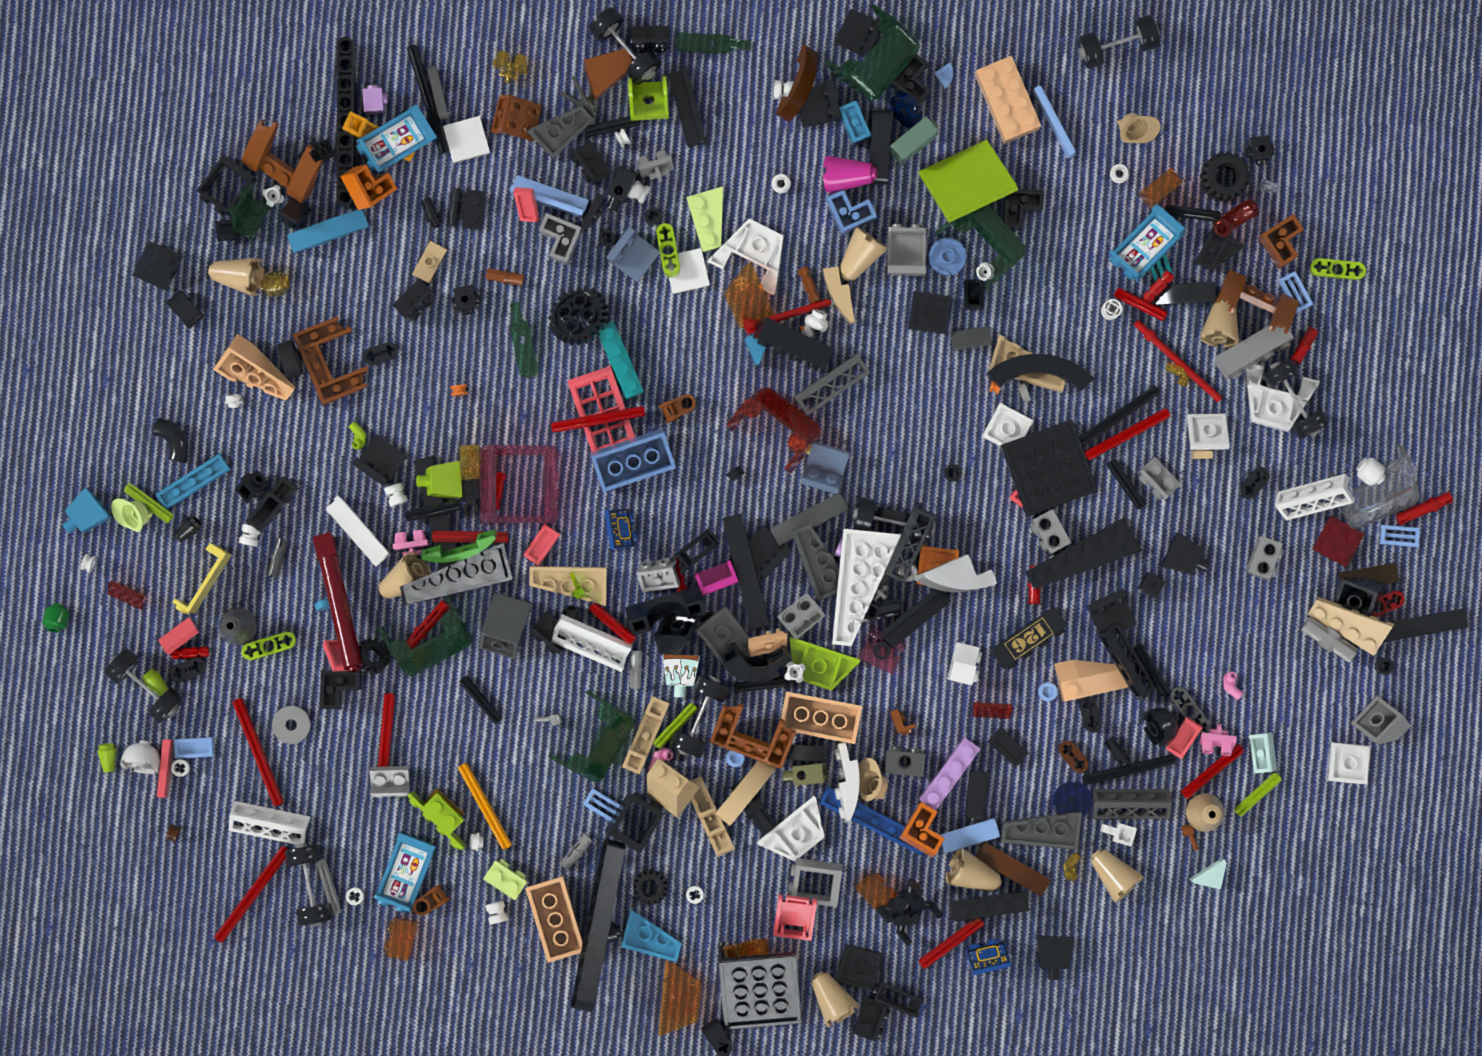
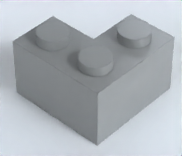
[539,213,583,265]

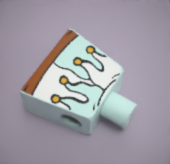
[663,654,700,698]

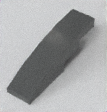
[770,492,849,546]

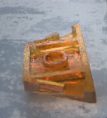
[724,261,779,328]
[658,960,702,1036]

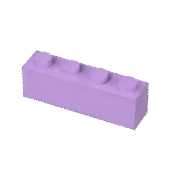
[918,737,980,810]

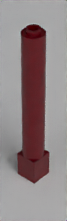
[312,532,363,673]

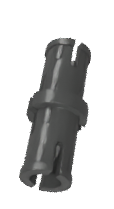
[267,538,289,578]

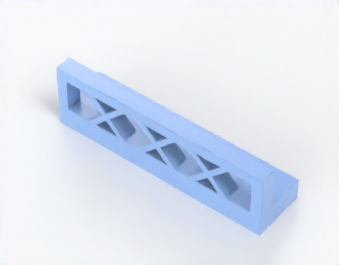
[509,175,589,219]

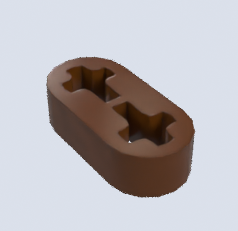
[1058,741,1088,773]

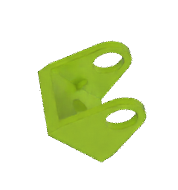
[628,76,669,121]

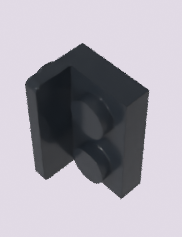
[853,996,890,1042]

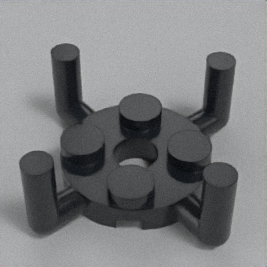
[876,878,943,946]

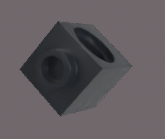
[1137,572,1166,599]

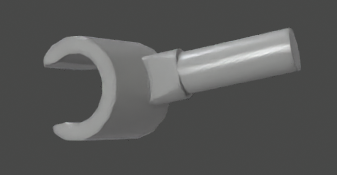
[534,714,562,726]

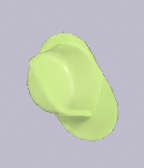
[111,498,152,532]

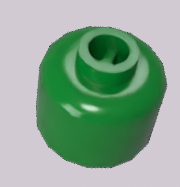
[42,603,69,633]

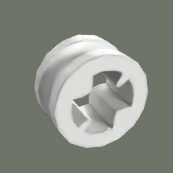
[614,129,631,148]
[81,554,96,573]
[171,759,190,777]
[686,886,704,904]
[346,887,364,905]

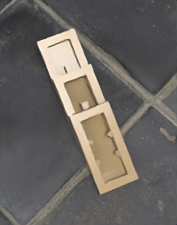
[691,776,735,857]

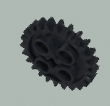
[548,286,609,346]

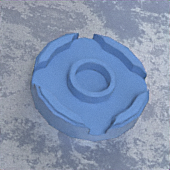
[929,237,967,276]

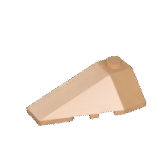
[213,334,296,400]
[1054,660,1134,701]

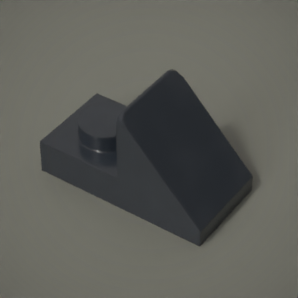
[963,279,984,310]

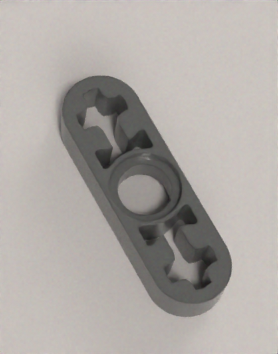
[427,65,449,121]
[1169,687,1211,735]

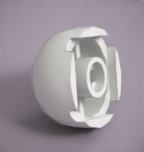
[120,741,161,774]

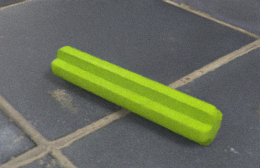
[124,483,174,523]
[654,702,698,749]
[1234,773,1282,816]

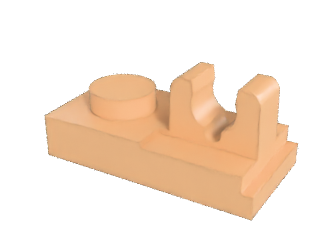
[748,629,787,657]

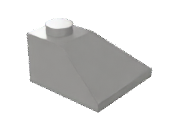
[1351,696,1411,745]

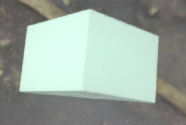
[1189,858,1227,889]

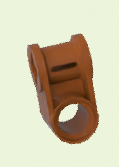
[658,394,696,424]
[413,883,451,916]

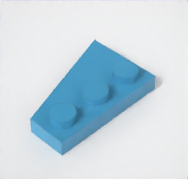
[621,909,682,962]

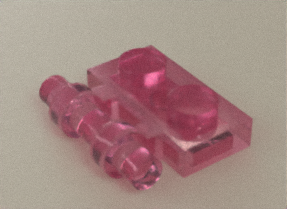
[857,629,906,675]

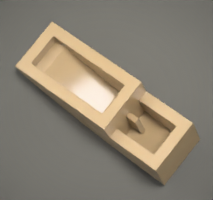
[823,266,855,325]

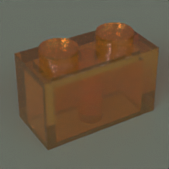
[1139,168,1183,209]
[383,917,418,961]

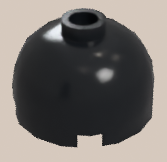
[1142,707,1179,747]

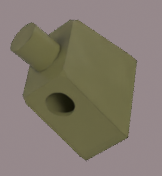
[783,762,829,786]

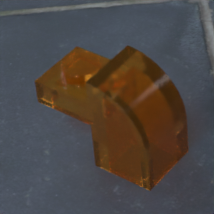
[723,938,770,958]

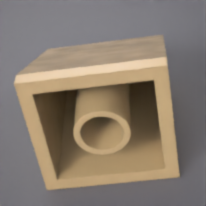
[647,759,700,818]

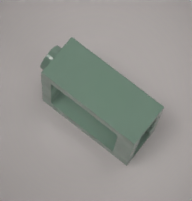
[890,116,938,166]

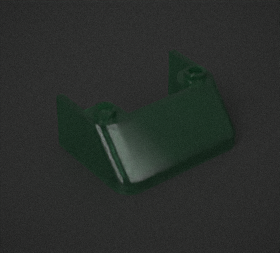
[825,4,920,100]
[935,205,1026,292]
[378,595,472,676]
[548,690,635,782]

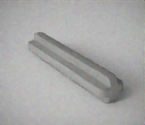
[316,859,342,915]

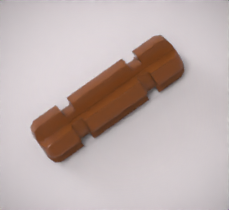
[798,267,820,304]

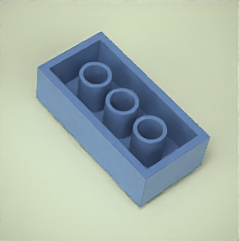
[590,428,676,492]

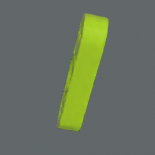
[656,223,680,278]
[1309,258,1366,280]
[241,632,297,660]

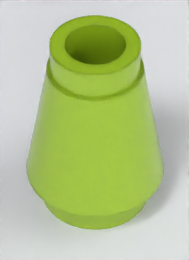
[141,668,169,697]
[97,743,116,772]

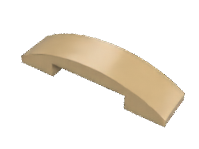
[622,696,670,775]
[715,761,777,826]

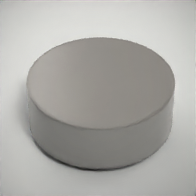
[1018,383,1031,403]

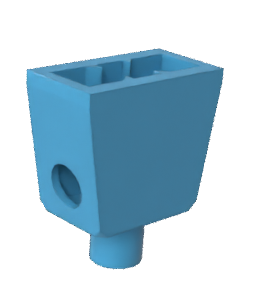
[62,488,112,533]

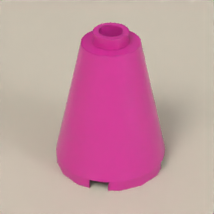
[823,156,877,194]

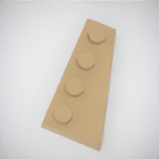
[989,334,1065,393]
[529,566,607,606]
[1308,597,1394,656]

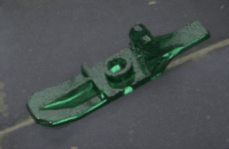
[675,32,751,54]
[510,302,539,378]

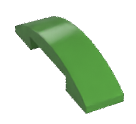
[421,529,497,563]

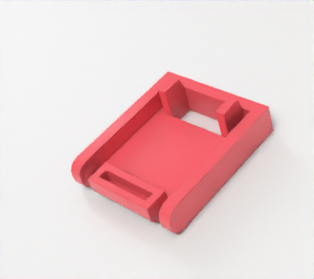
[773,894,817,941]

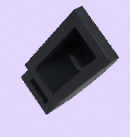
[1155,282,1216,305]
[246,476,299,533]

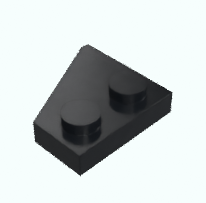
[1194,229,1245,272]

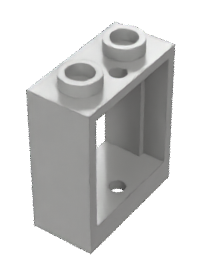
[788,858,843,907]

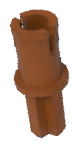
[486,268,524,286]

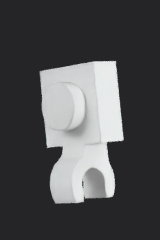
[1100,822,1137,847]

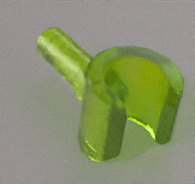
[569,572,585,599]

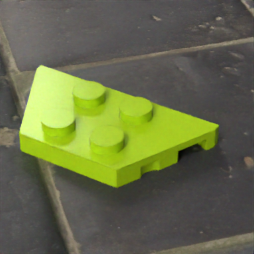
[789,637,860,691]

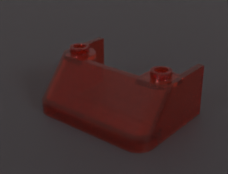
[727,387,821,475]

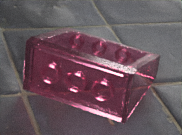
[480,445,559,524]

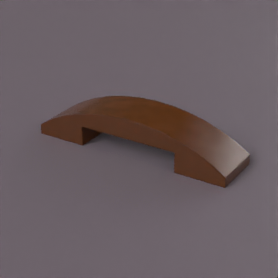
[775,44,818,122]
[975,842,1051,897]

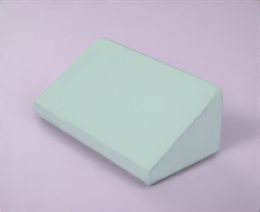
[1249,732,1277,773]

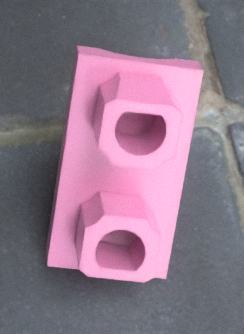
[393,530,430,556]
[1199,724,1237,756]

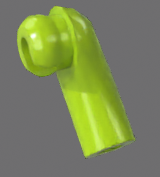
[349,421,367,450]

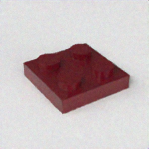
[1311,516,1364,568]

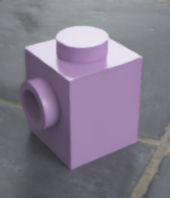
[363,85,388,115]

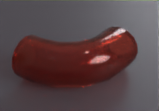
[1213,198,1259,237]

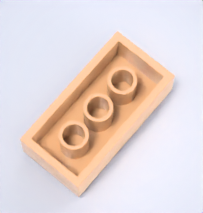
[975,56,1041,144]
[781,692,862,744]
[525,875,583,963]

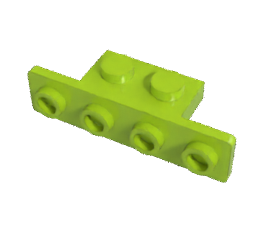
[407,791,467,850]

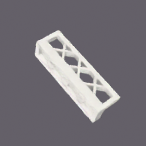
[1275,474,1355,520]
[326,496,391,567]
[551,614,632,672]
[229,801,310,844]

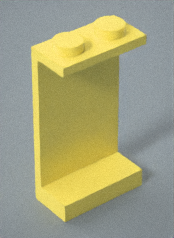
[173,543,232,614]

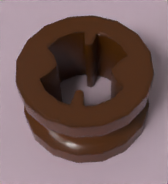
[166,824,181,843]

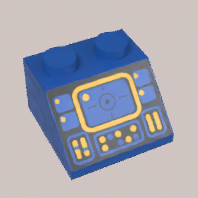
[605,508,637,551]
[965,938,1011,975]

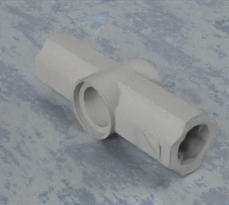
[1301,617,1358,663]

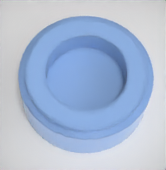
[1038,682,1058,701]
[726,750,745,767]

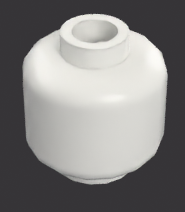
[1356,458,1386,486]

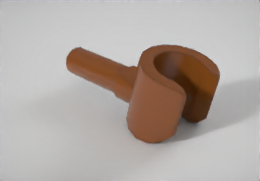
[1181,825,1199,851]

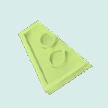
[686,187,723,253]

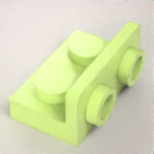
[483,859,528,900]

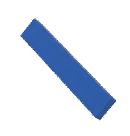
[819,786,923,856]

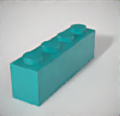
[598,321,644,401]

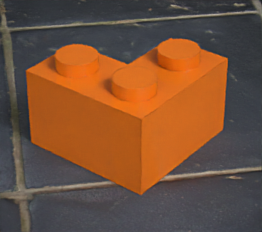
[340,164,397,210]
[899,802,945,857]

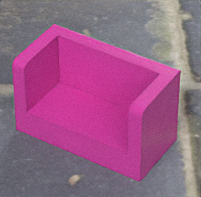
[694,560,738,596]

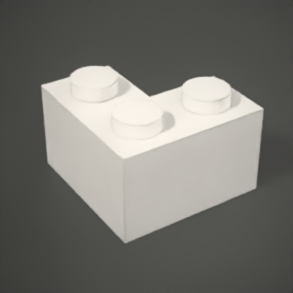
[947,642,982,685]

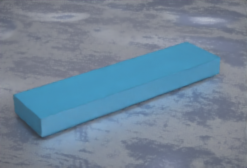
[155,453,231,510]

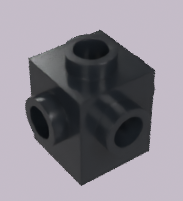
[1245,135,1274,165]
[451,284,480,315]
[235,470,270,504]

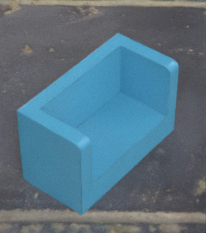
[839,101,871,146]

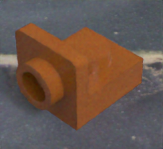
[889,709,916,735]

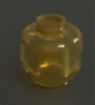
[260,271,290,297]

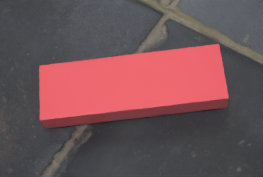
[157,739,174,798]

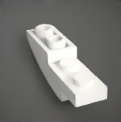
[834,742,860,823]

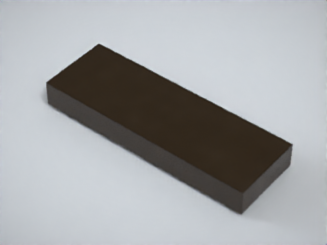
[1338,563,1399,584]

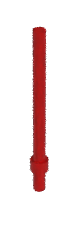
[1133,320,1222,403]

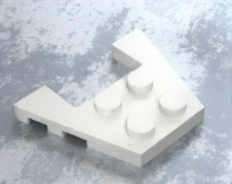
[707,218,784,295]
[1246,365,1320,432]

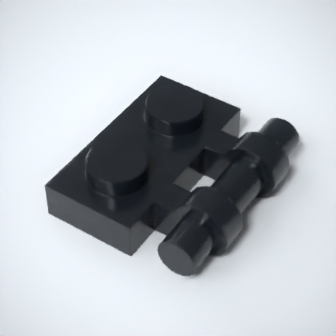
[448,188,486,231]

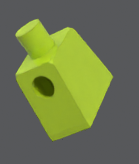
[416,461,462,500]

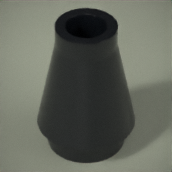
[174,515,203,543]

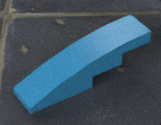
[287,209,369,253]

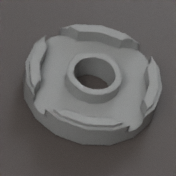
[272,706,311,744]

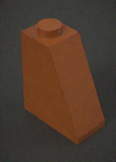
[583,48,634,100]

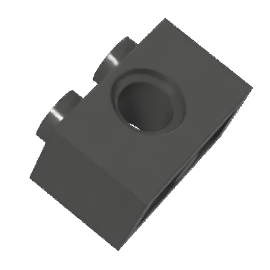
[884,746,926,777]

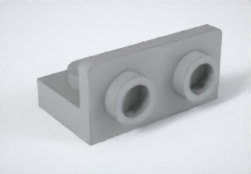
[1137,457,1181,501]
[636,558,680,592]
[370,766,410,798]

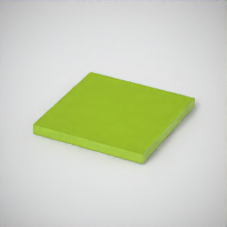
[918,139,1018,223]

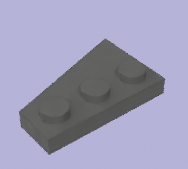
[526,105,594,159]

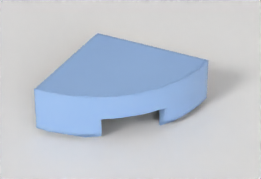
[934,62,953,89]

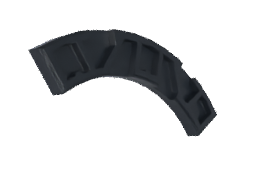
[986,354,1094,392]

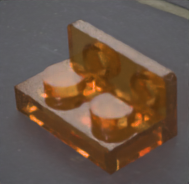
[854,872,898,910]

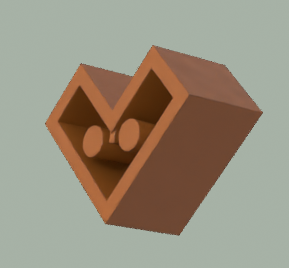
[1258,214,1304,269]

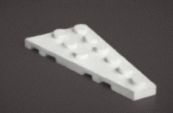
[832,529,901,646]

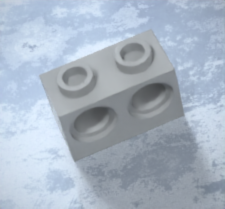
[1030,509,1071,554]
[1245,536,1284,580]
[777,593,826,640]

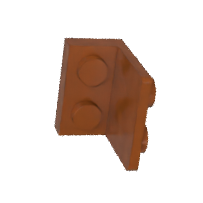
[491,94,542,141]

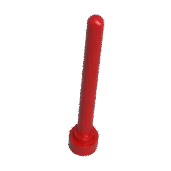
[743,299,832,335]

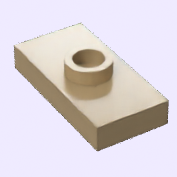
[412,241,447,284]

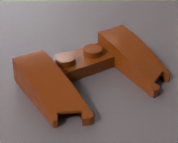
[241,119,323,203]
[1216,269,1299,334]
[293,317,368,407]
[710,704,796,769]

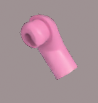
[1223,672,1243,700]
[648,748,674,769]

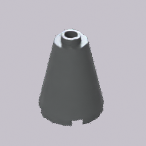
[219,607,257,646]

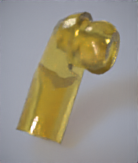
[1063,852,1081,881]

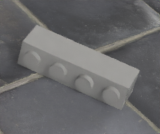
[1214,326,1294,380]

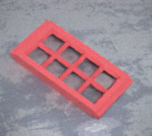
[567,366,635,452]

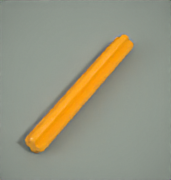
[458,763,512,850]

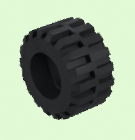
[1200,151,1251,202]

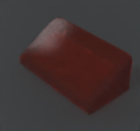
[107,581,148,610]
[972,702,1013,719]

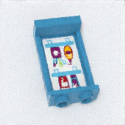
[356,104,437,174]
[1109,204,1185,282]
[374,832,437,914]

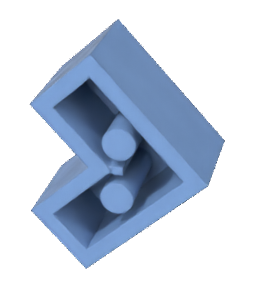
[826,190,877,235]

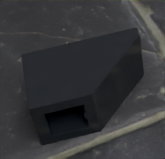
[279,198,312,229]

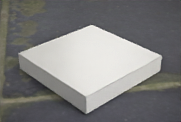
[443,116,490,163]
[668,248,710,294]
[982,403,1034,446]
[1187,414,1230,450]
[1328,742,1371,784]

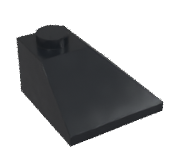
[132,241,183,291]
[1334,577,1384,617]
[654,614,703,655]

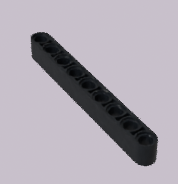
[336,37,356,208]
[571,838,625,1012]

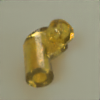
[1165,362,1190,387]

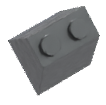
[479,593,532,660]

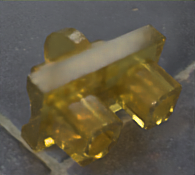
[492,50,528,84]
[459,444,481,480]

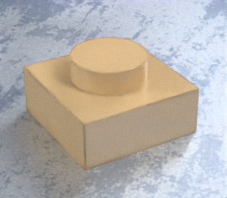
[1191,450,1213,459]

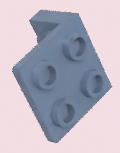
[606,227,660,282]
[801,442,850,494]

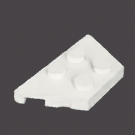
[757,796,825,861]

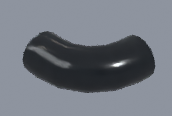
[154,417,189,464]

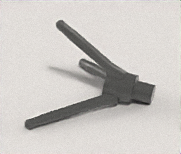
[560,76,597,117]

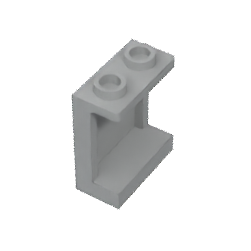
[887,224,927,276]

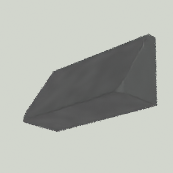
[950,326,992,351]

